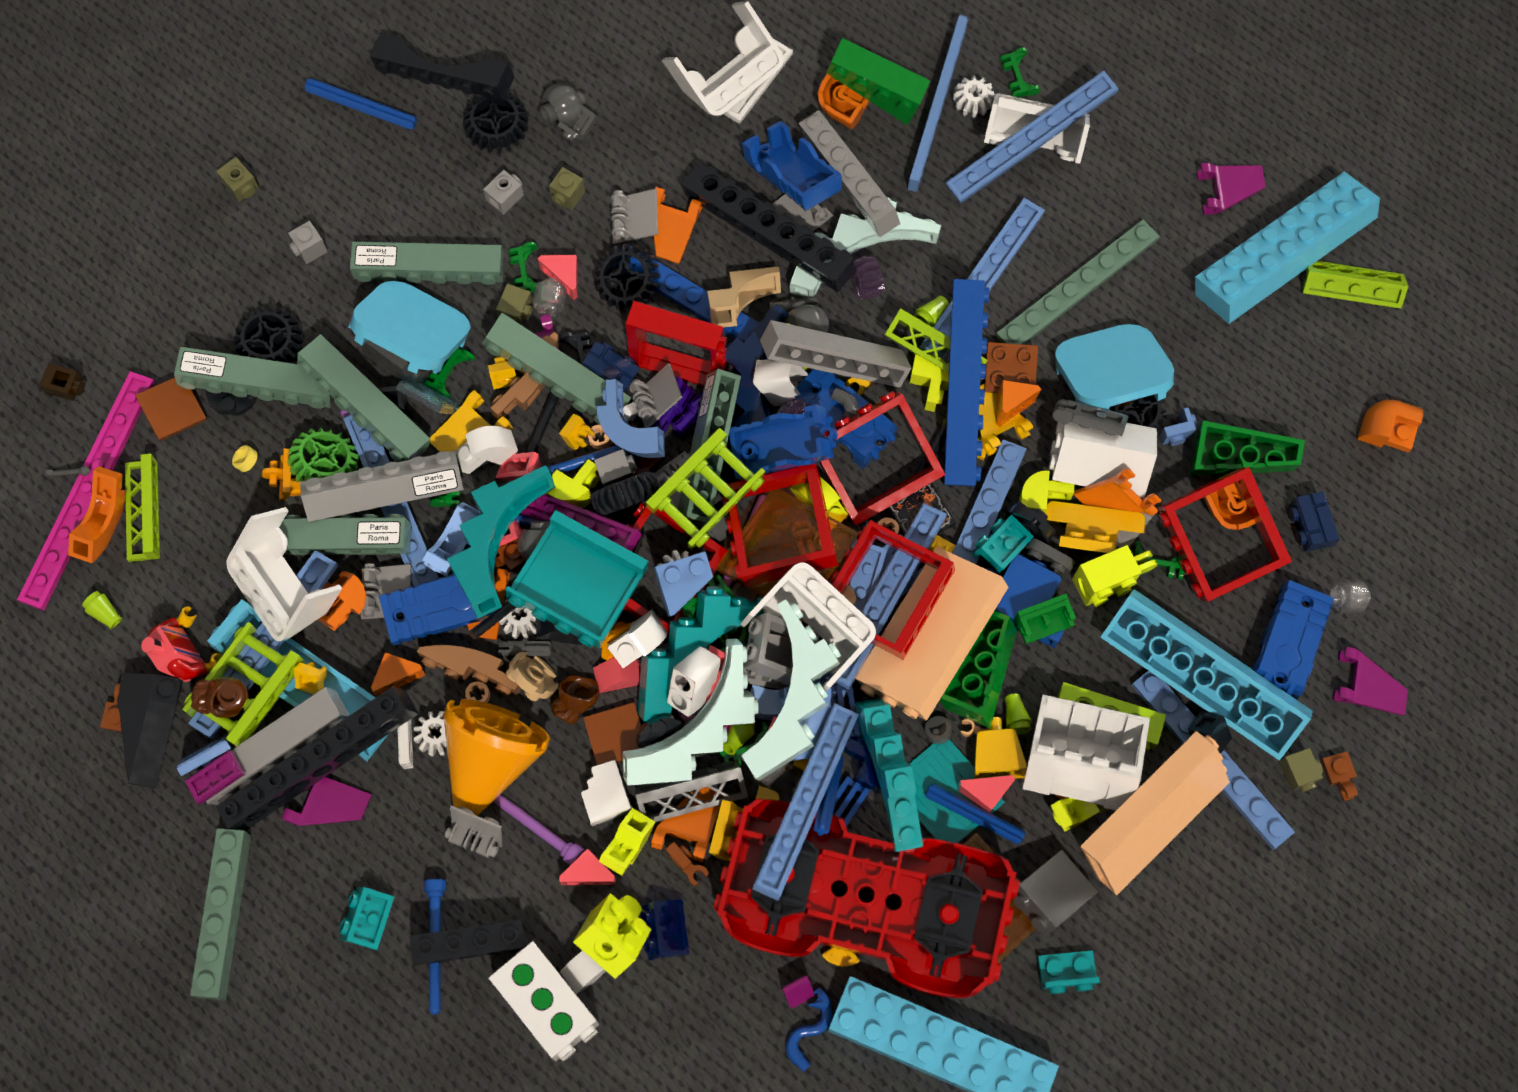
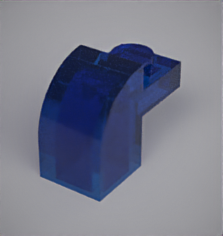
[843,737,881,794]

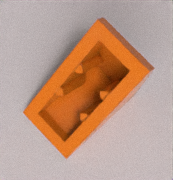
[996,380,1041,427]
[371,653,426,697]

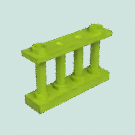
[646,428,765,550]
[182,622,305,747]

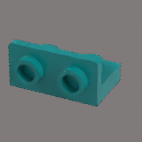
[971,515,1034,573]
[339,887,394,950]
[1037,951,1100,994]

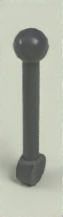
[44,466,90,478]

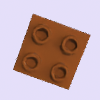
[985,342,1038,393]

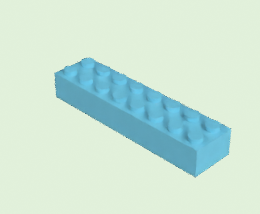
[1195,171,1380,324]
[1101,589,1313,761]
[828,976,1059,1092]

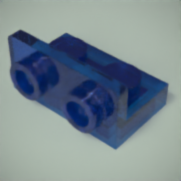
[641,899,689,961]

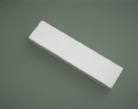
[724,39,793,124]

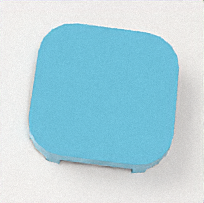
[348,281,470,374]
[1055,324,1174,410]

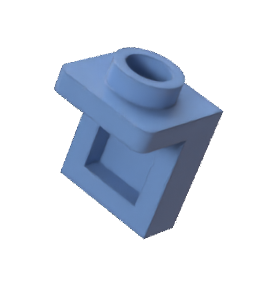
[1159,407,1197,446]

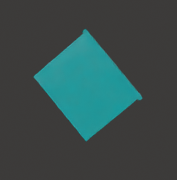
[910,739,1005,843]

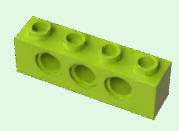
[1057,682,1166,751]

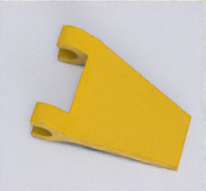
[979,384,1033,456]
[430,390,513,453]

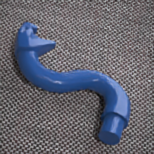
[786,987,833,1072]

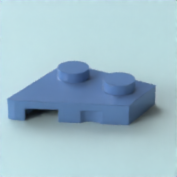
[653,552,713,616]

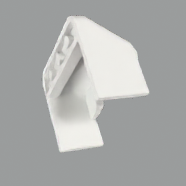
[662,1,784,116]
[984,94,1090,164]
[227,507,342,641]
[741,563,876,692]

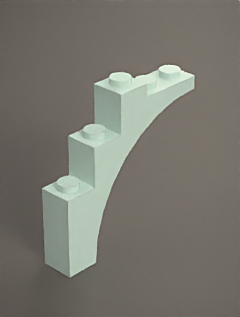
[790,197,941,298]
[741,599,841,781]
[622,639,758,785]

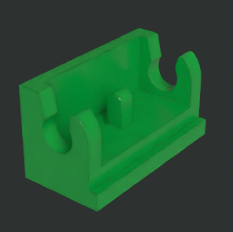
[1014,594,1076,645]

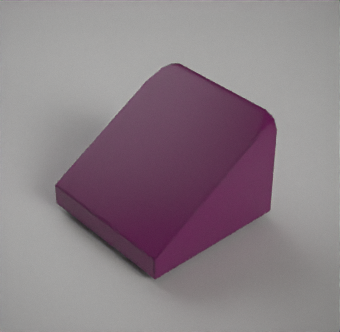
[782,975,814,1008]

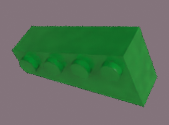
[826,38,930,125]
[1189,421,1305,476]
[939,611,1017,728]

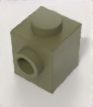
[216,157,259,202]
[549,167,585,210]
[496,284,533,325]
[1279,748,1323,793]

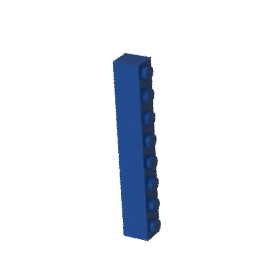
[944,279,989,487]

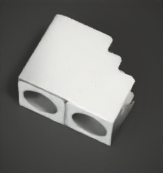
[753,359,808,406]
[667,647,720,717]
[581,760,631,826]

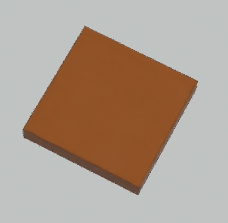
[135,378,206,442]
[583,702,641,765]

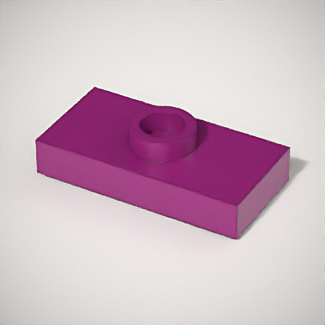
[185,751,245,804]

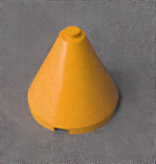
[443,699,550,816]

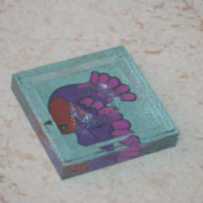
[396,381,460,414]

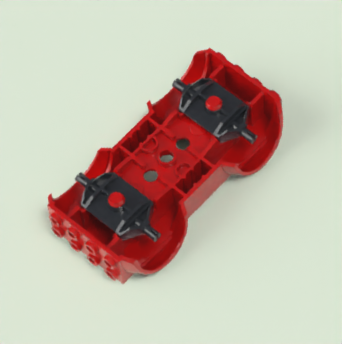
[714,799,1020,998]

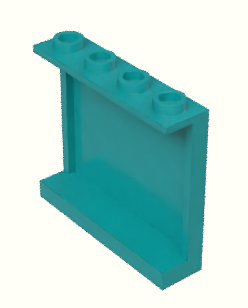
[506,510,648,649]

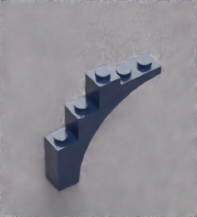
[725,304,789,472]

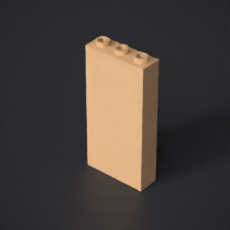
[855,547,1009,721]
[1080,731,1230,896]

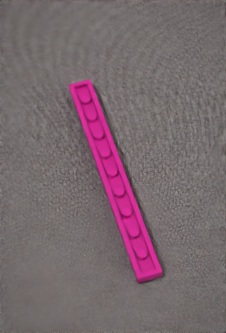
[17,371,156,611]

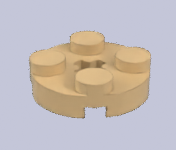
[506,652,558,701]

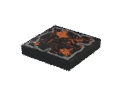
[887,483,956,536]

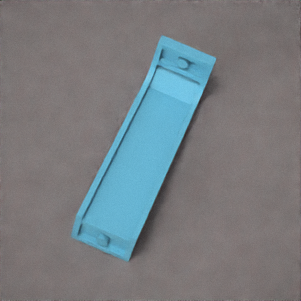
[207,599,389,761]

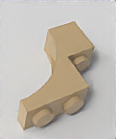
[707,267,781,327]

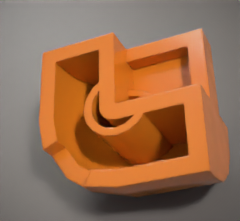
[818,74,870,129]
[1357,399,1423,453]
[1203,482,1255,530]
[318,571,366,631]

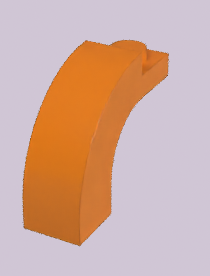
[68,466,126,563]

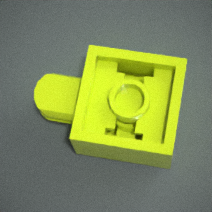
[1072,545,1157,607]
[573,893,651,978]

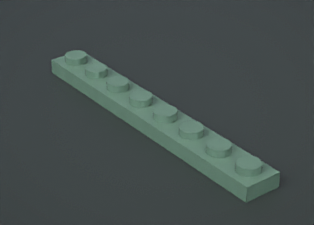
[996,219,1160,345]

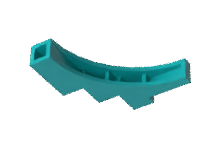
[447,465,555,619]
[638,586,765,721]
[855,698,923,852]

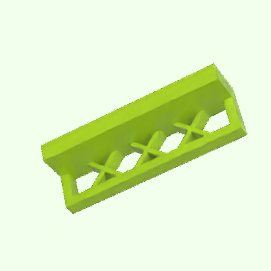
[1302,261,1409,309]
[885,308,988,373]
[125,454,160,562]

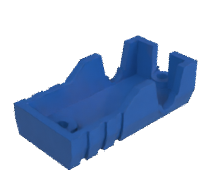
[742,121,842,211]
[791,369,898,470]
[729,404,838,480]
[379,574,496,645]
[1251,580,1334,700]

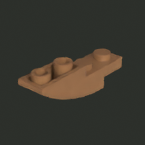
[491,332,559,420]
[417,645,522,696]

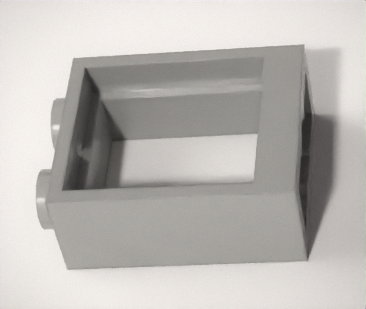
[743,613,819,686]

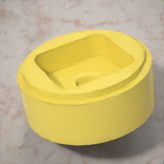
[232,445,258,472]

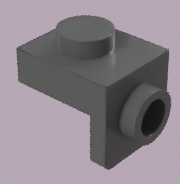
[557,105,599,141]

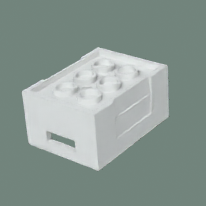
[1023,695,1150,810]

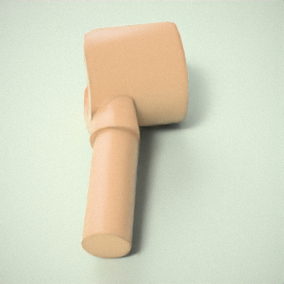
[960,719,987,737]

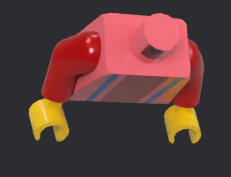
[141,607,223,682]

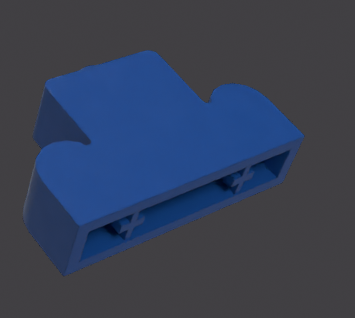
[984,554,1065,649]

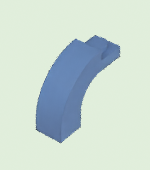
[596,379,665,458]

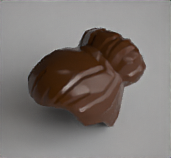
[551,675,600,724]
[191,677,248,718]

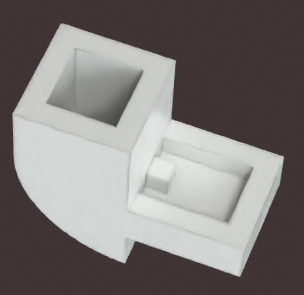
[456,426,518,474]
[607,610,667,668]
[560,951,606,994]

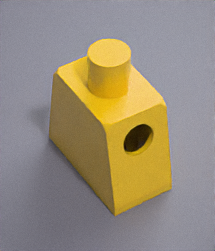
[974,717,1027,779]

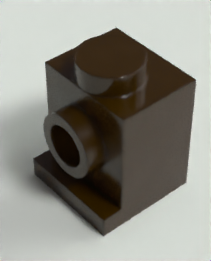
[39,363,85,401]

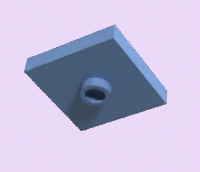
[177,734,232,776]

